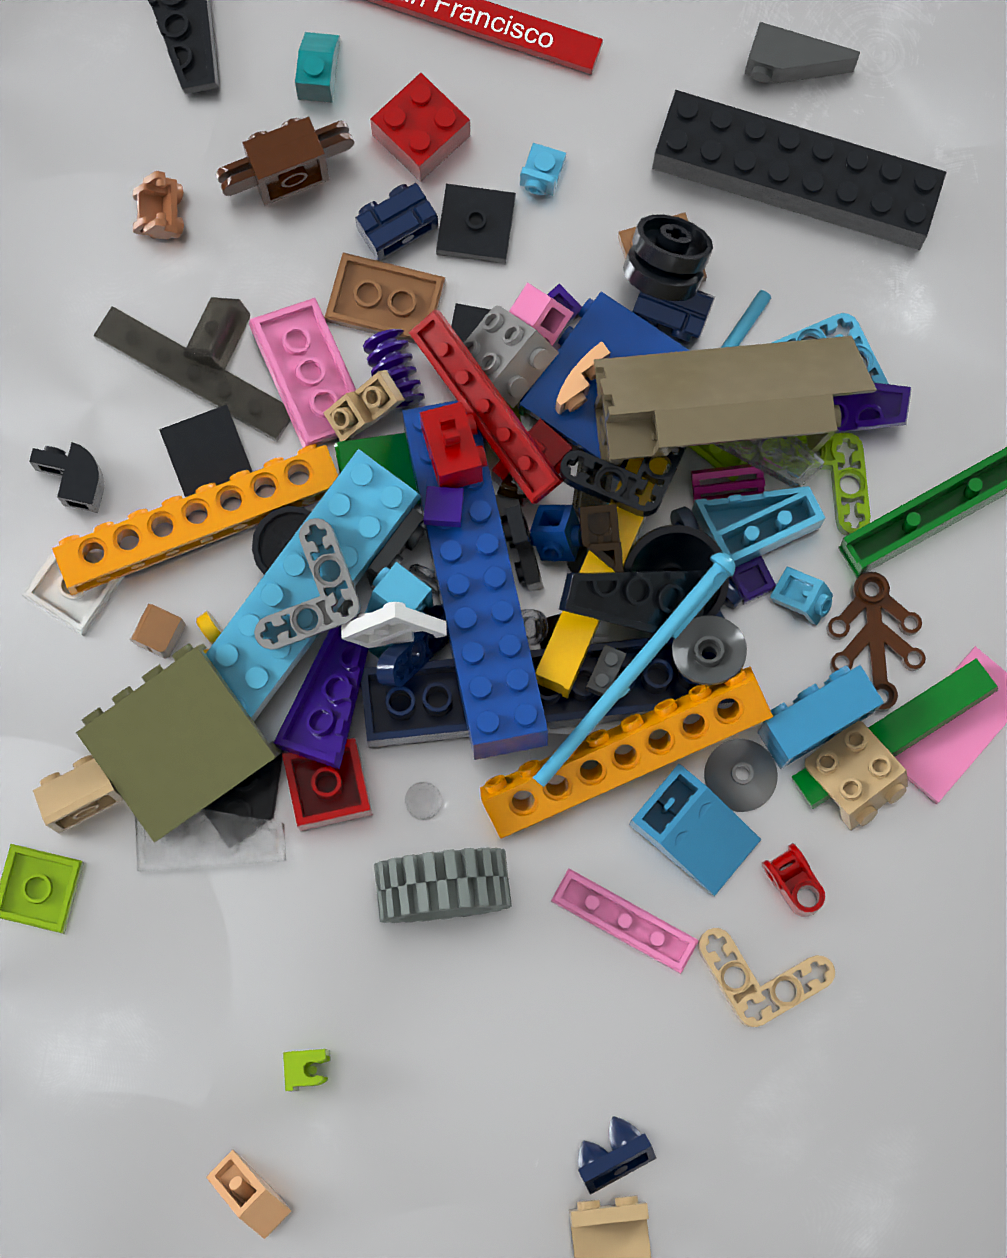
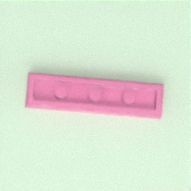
[551,869,699,974]

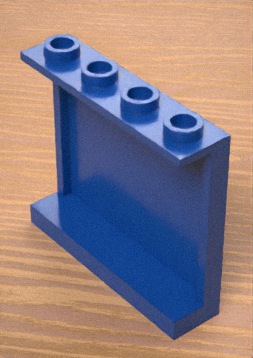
[519,291,690,481]

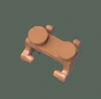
[133,171,184,240]

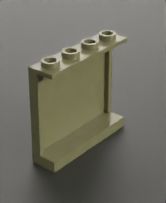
[76,643,281,843]

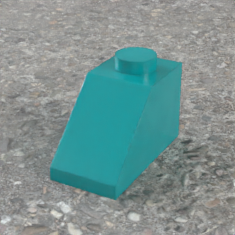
[295,32,340,103]

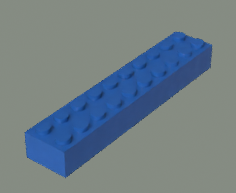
[402,400,548,760]

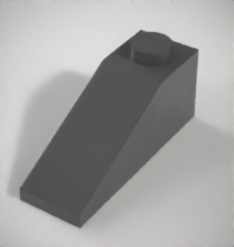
[745,22,860,83]

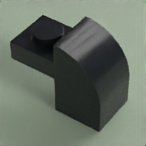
[29,442,104,513]

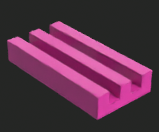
[691,462,766,502]

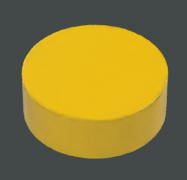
[196,611,223,645]

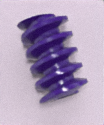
[363,329,425,409]

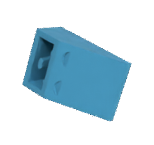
[629,764,761,896]

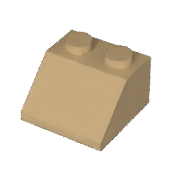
[33,755,123,833]

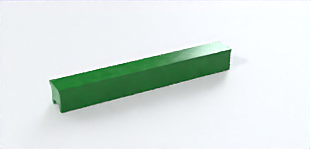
[838,447,1007,578]

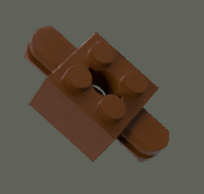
[215,116,355,205]

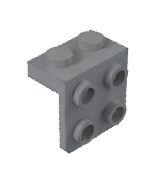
[463,306,559,408]

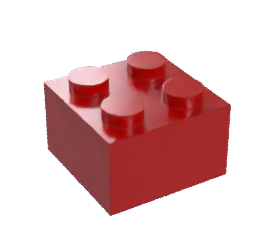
[370,73,471,182]
[282,738,373,831]

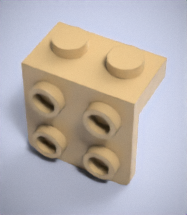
[805,721,908,830]
[569,1195,651,1258]

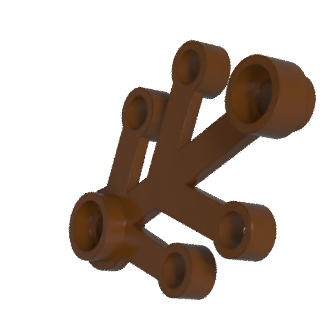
[826,572,926,712]

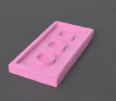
[249,298,356,448]
[895,646,1007,804]

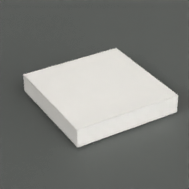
[22,536,125,636]

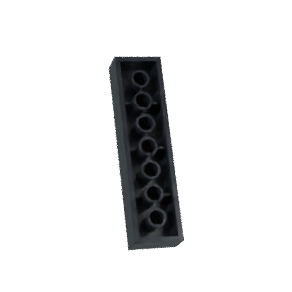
[652,90,947,250]

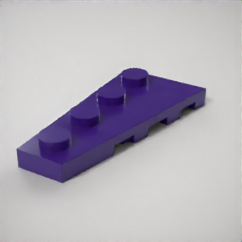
[757,382,912,442]
[273,615,369,769]

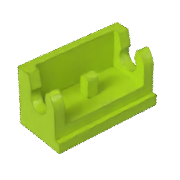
[283,1049,331,1092]

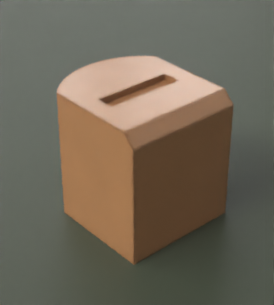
[130,604,186,659]

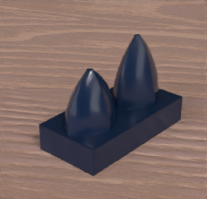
[578,1116,657,1195]

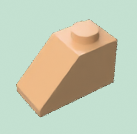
[206,1150,291,1239]

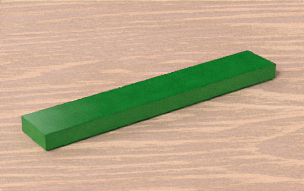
[792,658,998,809]

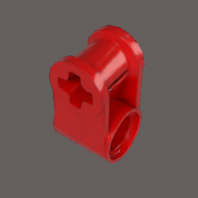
[761,843,825,917]

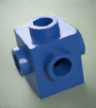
[530,505,583,562]

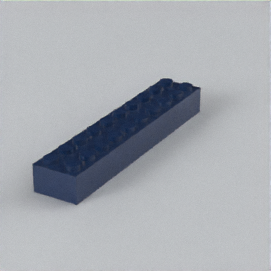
[361,637,735,748]

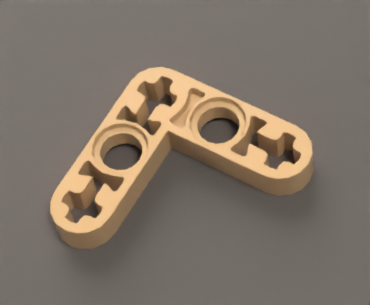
[698,928,835,1027]

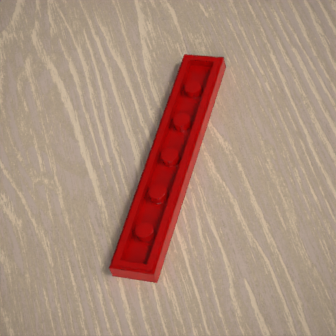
[408,309,563,504]

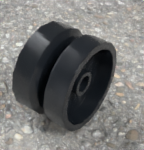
[623,214,713,301]
[252,506,312,575]

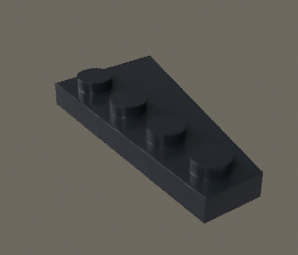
[148,0,219,94]
[559,570,708,638]

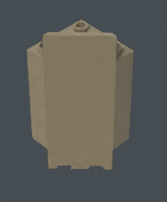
[594,336,877,467]

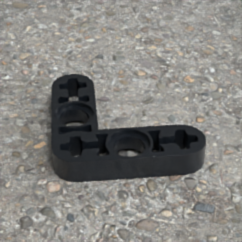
[560,447,687,517]

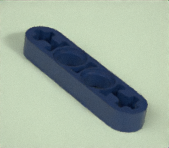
[377,605,449,687]

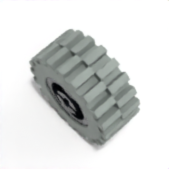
[374,847,512,923]

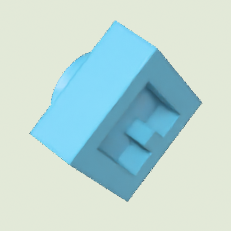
[520,143,566,196]
[770,566,833,625]

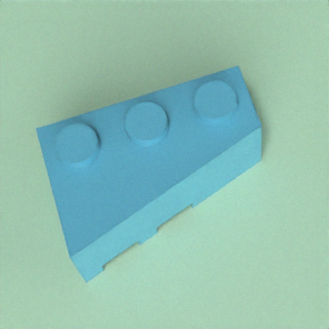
[692,486,826,567]
[365,562,434,659]

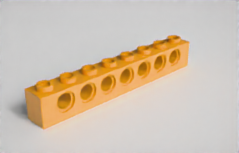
[52,444,338,596]
[480,666,773,839]

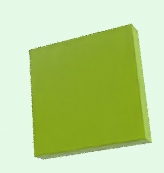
[0,844,84,934]

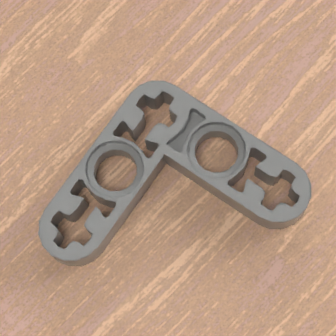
[254,518,361,650]

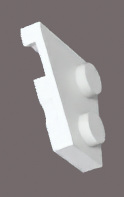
[341,602,447,648]

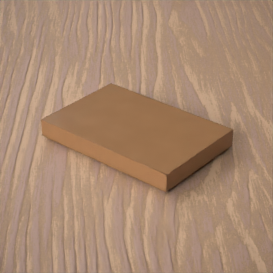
[324,252,445,344]

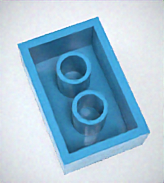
[757,665,884,769]

